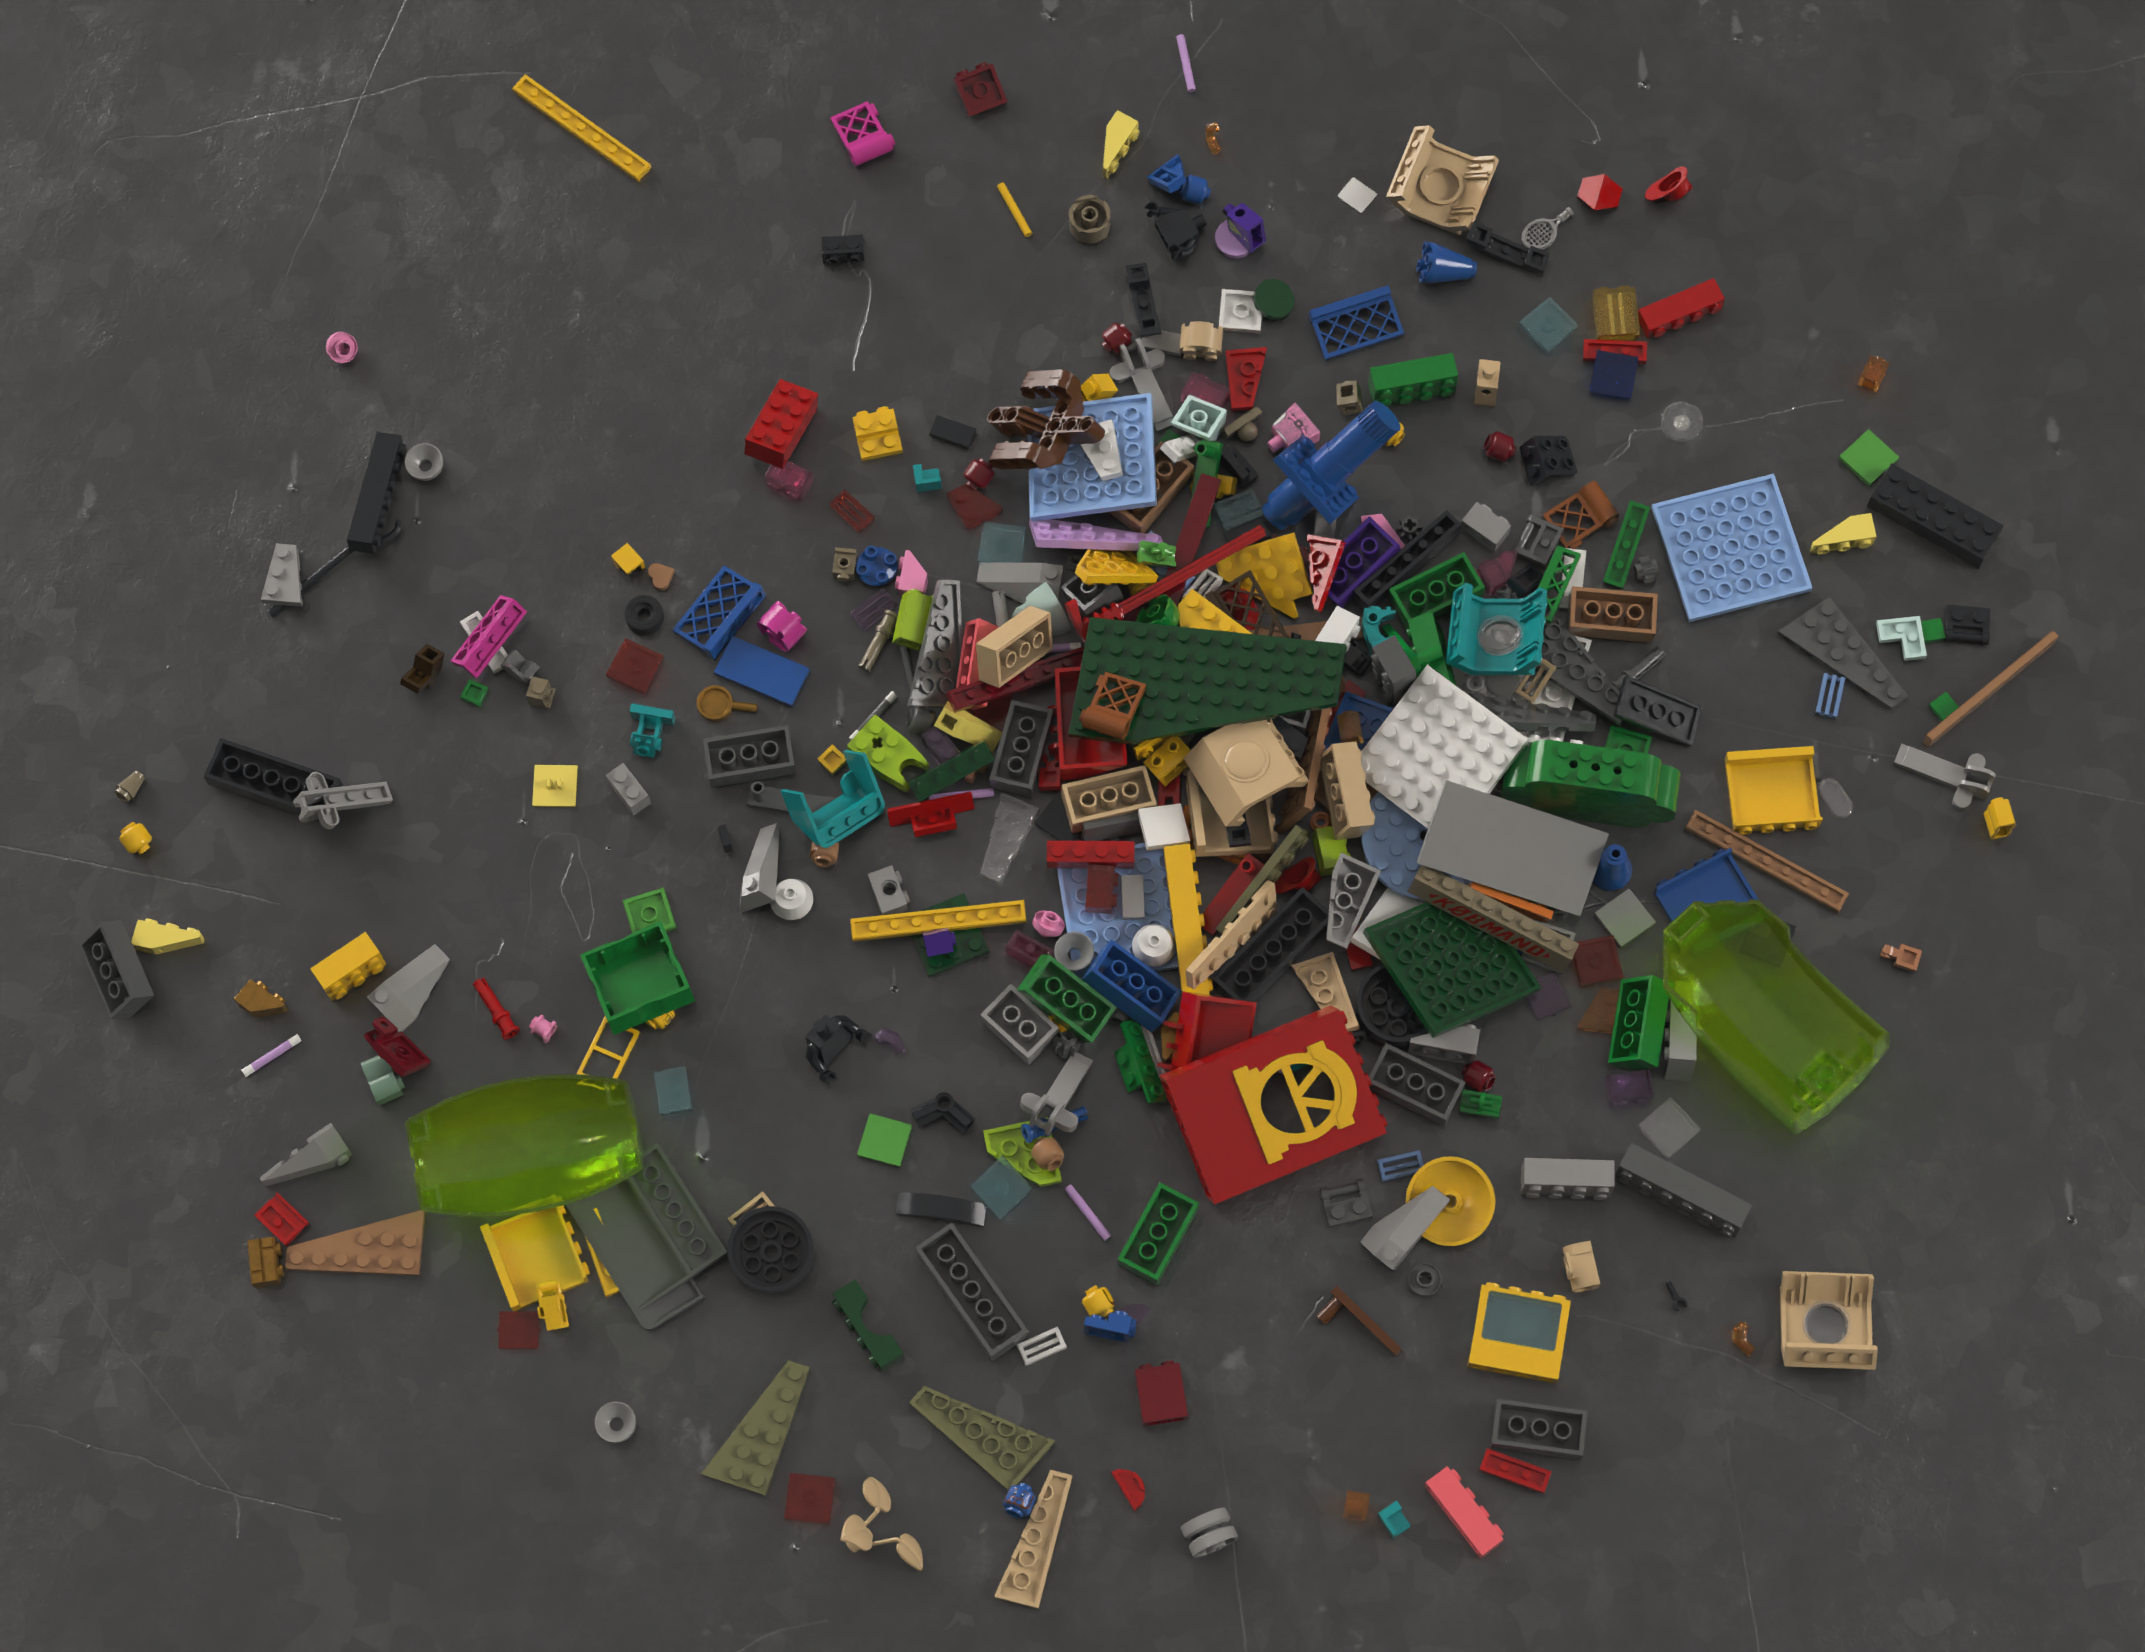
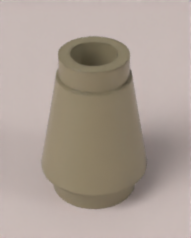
[114,771,145,803]

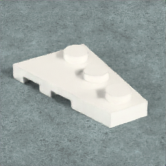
[1080,419,1123,481]

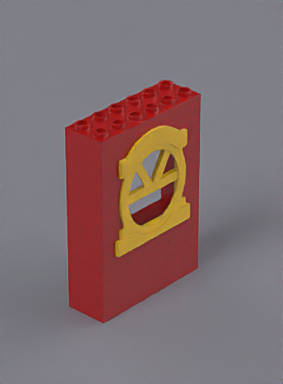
[1159,1005,1388,1204]

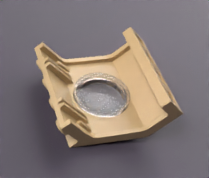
[1780,1271,1878,1370]

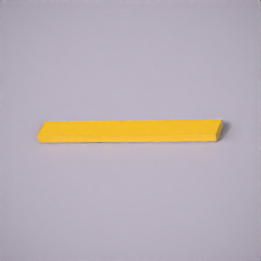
[512,74,652,182]
[850,900,1027,942]

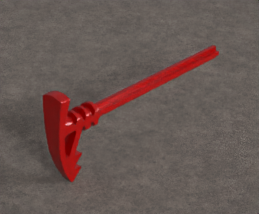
[1064,525,1266,644]

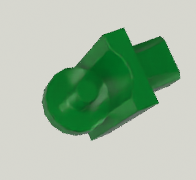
[1459,1089,1503,1119]

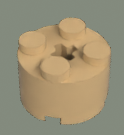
[1179,321,1223,362]

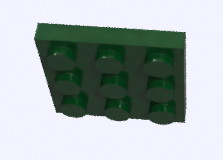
[911,893,990,978]

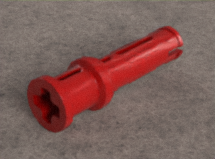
[473,977,520,1040]

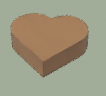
[648,563,675,591]

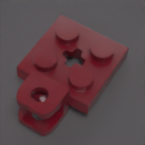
[364,1017,431,1077]

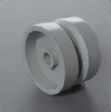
[1180,1507,1239,1558]

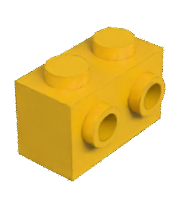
[1143,735,1191,787]

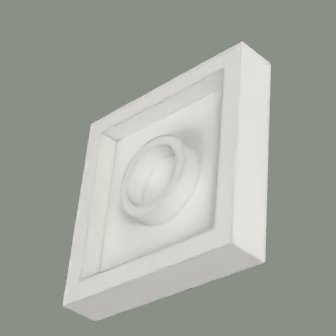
[1219,289,1262,334]
[1138,803,1190,851]

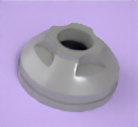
[404,443,443,481]
[1054,932,1094,972]
[595,1401,636,1443]

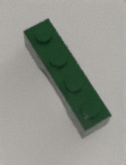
[909,739,995,802]
[832,1279,904,1372]

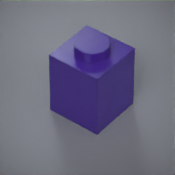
[923,927,957,957]

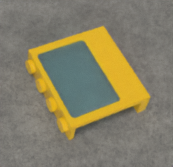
[1467,1283,1571,1384]

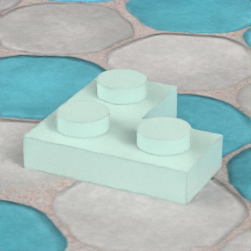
[1876,616,1927,661]

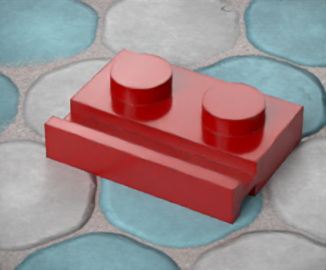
[254,1192,309,1246]

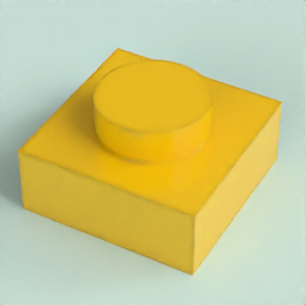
[817,744,847,776]

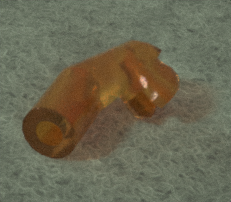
[1205,121,1221,154]
[1733,1321,1756,1356]

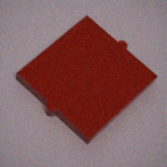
[497,1311,541,1349]

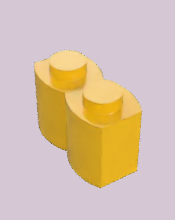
[1983,797,2016,840]

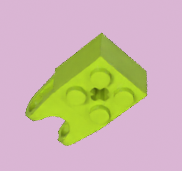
[847,714,930,792]

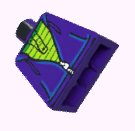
[1223,203,1266,253]

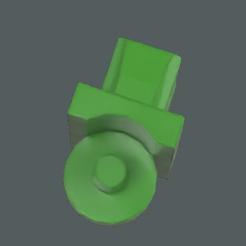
[1137,541,1176,568]

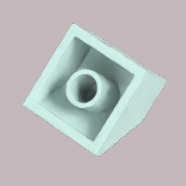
[1171,395,1227,441]

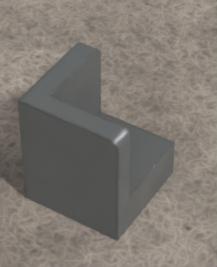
[500,650,539,684]

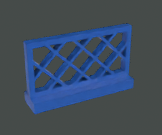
[1308,285,1404,360]
[673,565,766,660]

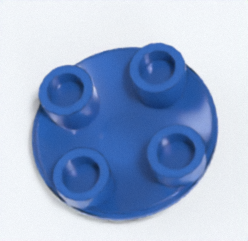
[856,546,898,586]

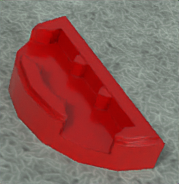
[1111,1469,1145,1512]

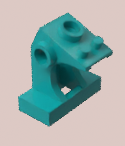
[1361,606,1396,662]
[629,703,675,758]

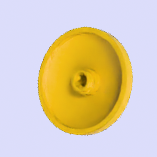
[1406,1156,1496,1246]

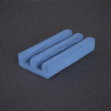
[1815,673,1845,719]
[1376,1150,1424,1183]

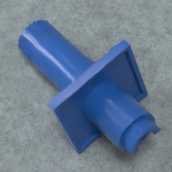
[1262,401,1401,530]

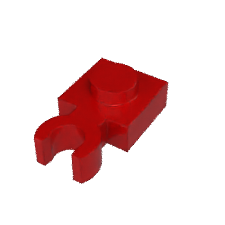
[1039,754,1062,791]

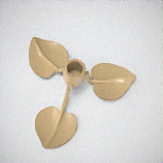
[840,1476,923,1571]

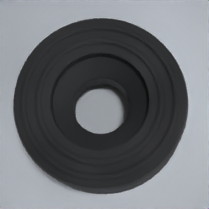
[624,595,664,636]

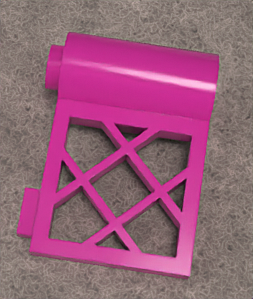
[830,101,895,167]

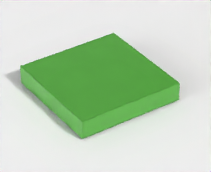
[1839,429,1899,487]
[622,887,677,933]
[857,1113,912,1168]

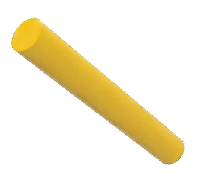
[997,182,1032,237]

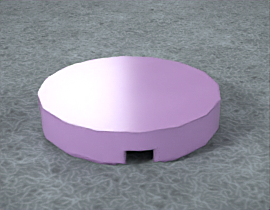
[1215,220,1249,259]

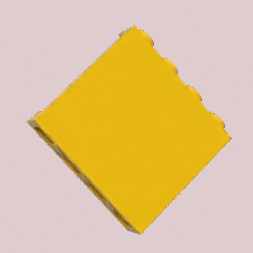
[1725,746,1823,835]
[480,1196,590,1312]

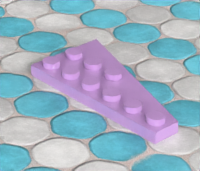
[1029,518,1163,551]

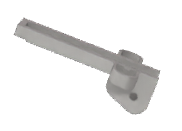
[1110,338,1174,434]
[1893,744,1996,810]
[293,772,393,830]
[1020,1052,1093,1136]

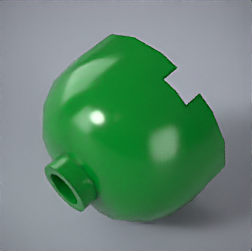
[1136,595,1180,626]

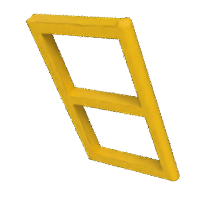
[576,1016,640,1091]

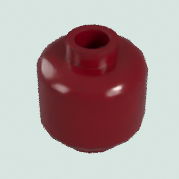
[1102,323,1133,354]
[1483,431,1516,462]
[963,458,995,490]
[1462,1060,1496,1092]

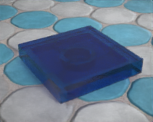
[1589,350,1639,399]

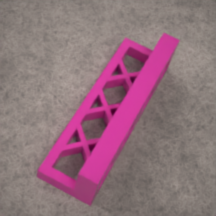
[450,595,527,678]

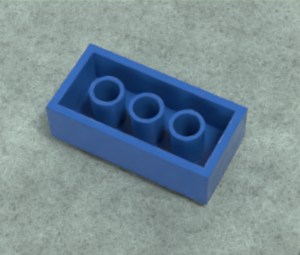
[1082,939,1182,1033]

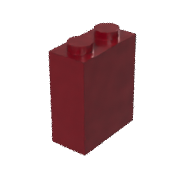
[1135,1361,1188,1427]

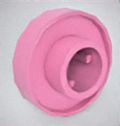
[326,332,358,363]
[1032,910,1065,937]

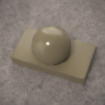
[1221,407,1262,442]

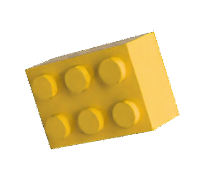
[310,932,387,1001]

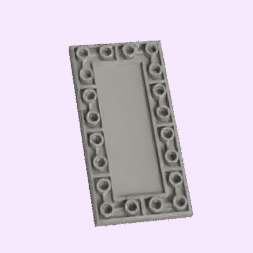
[1416,780,1609,916]

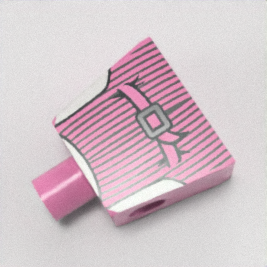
[1267,403,1320,453]

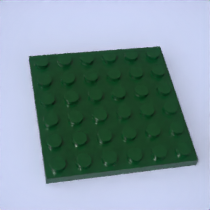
[1363,902,1542,1038]

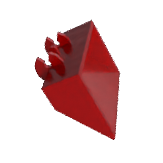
[1046,667,1127,781]
[1157,991,1257,1101]

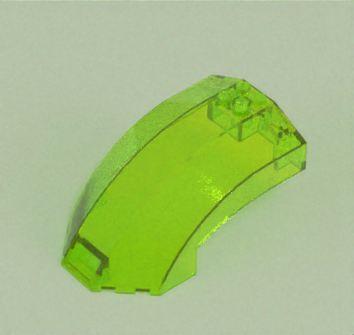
[1663,900,1890,1135]

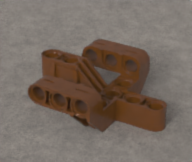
[987,370,1105,470]

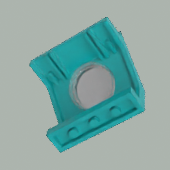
[1446,582,1547,675]

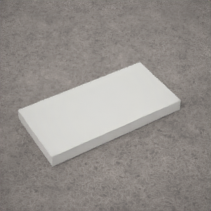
[1350,888,1426,959]

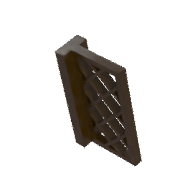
[1205,570,1289,638]

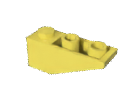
[1103,110,1140,179]
[1810,513,1877,555]
[934,701,1002,752]
[131,919,205,955]

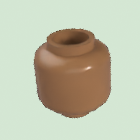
[810,841,839,867]
[1031,1137,1064,1171]

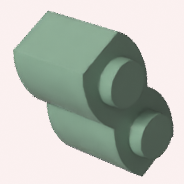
[361,1055,405,1106]

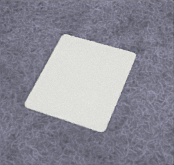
[1337,177,1377,213]

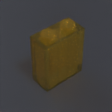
[1591,286,1640,341]

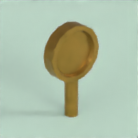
[697,685,758,722]

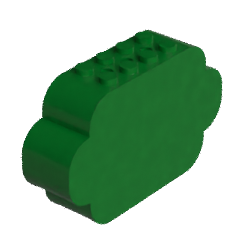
[1501,740,1681,828]

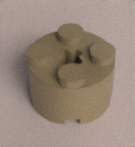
[1069,195,1111,244]

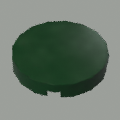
[1253,279,1295,320]

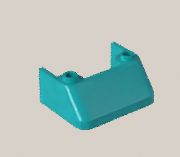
[780,750,885,848]

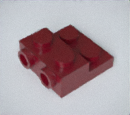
[953,62,1008,117]

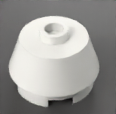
[770,878,813,920]
[1132,924,1176,967]

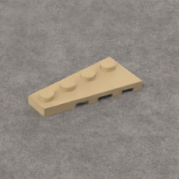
[1291,952,1360,1032]

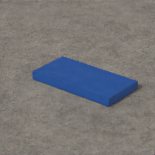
[714,636,810,707]

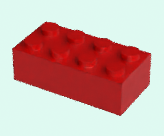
[744,379,818,469]

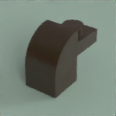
[400,644,445,694]

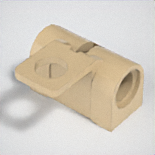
[1563,1241,1600,1292]

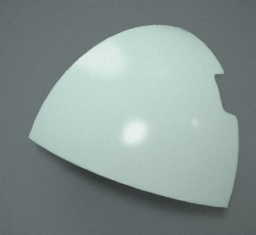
[1012,582,1071,636]

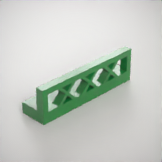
[1538,545,1581,624]

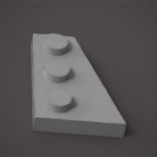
[261,543,303,607]

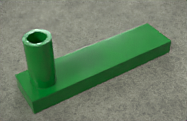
[1189,440,1223,527]
[1603,500,1650,588]
[1382,624,1443,678]

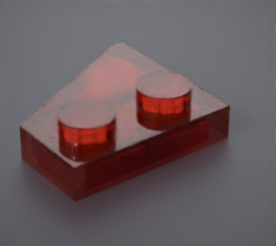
[946,484,1003,530]

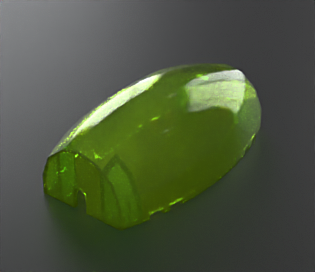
[405,1074,644,1217]

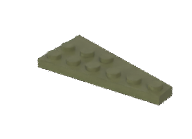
[1216,825,1312,934]
[701,1360,810,1497]
[909,1386,1056,1491]

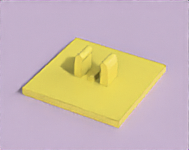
[532,765,578,807]

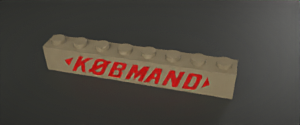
[1407,865,1579,973]

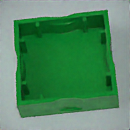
[580,921,695,1035]

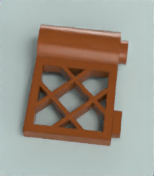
[1543,481,1619,549]
[1079,672,1146,740]

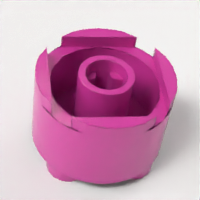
[756,601,807,652]

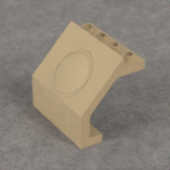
[1386,126,1499,236]
[1184,719,1309,827]

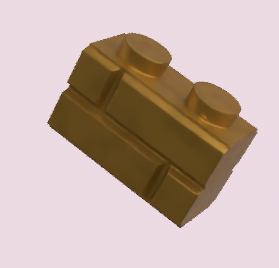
[247,1237,284,1288]

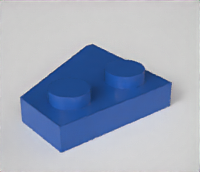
[1147,154,1186,193]

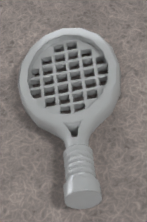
[1521,207,1574,250]

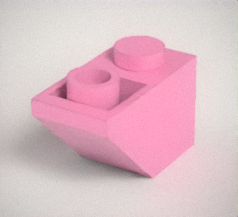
[895,550,928,597]

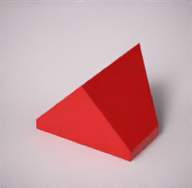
[1577,174,1623,210]

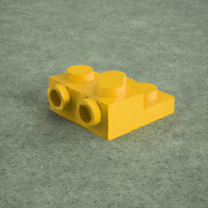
[852,406,903,461]

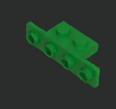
[1114,1020,1167,1104]

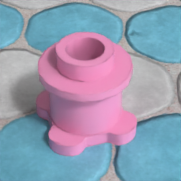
[529,1015,558,1044]

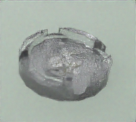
[1661,401,1704,443]

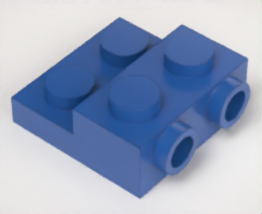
[1084,1310,1136,1343]

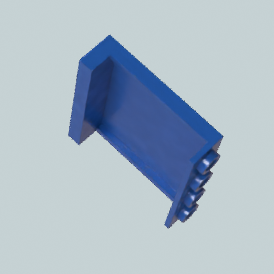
[1653,848,1771,960]

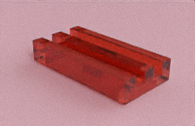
[830,489,875,533]

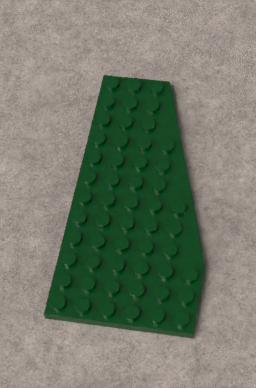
[1069,617,1347,745]

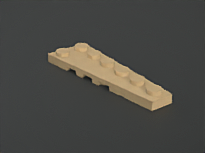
[1185,880,1278,989]
[995,1470,1073,1609]

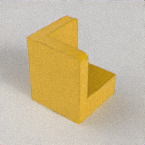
[611,543,646,574]

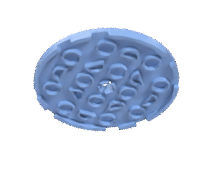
[1360,792,1472,901]

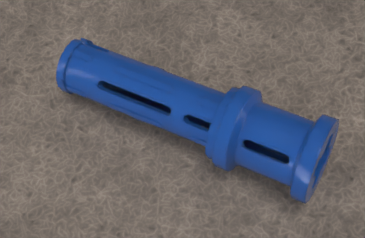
[1021,1106,1088,1143]

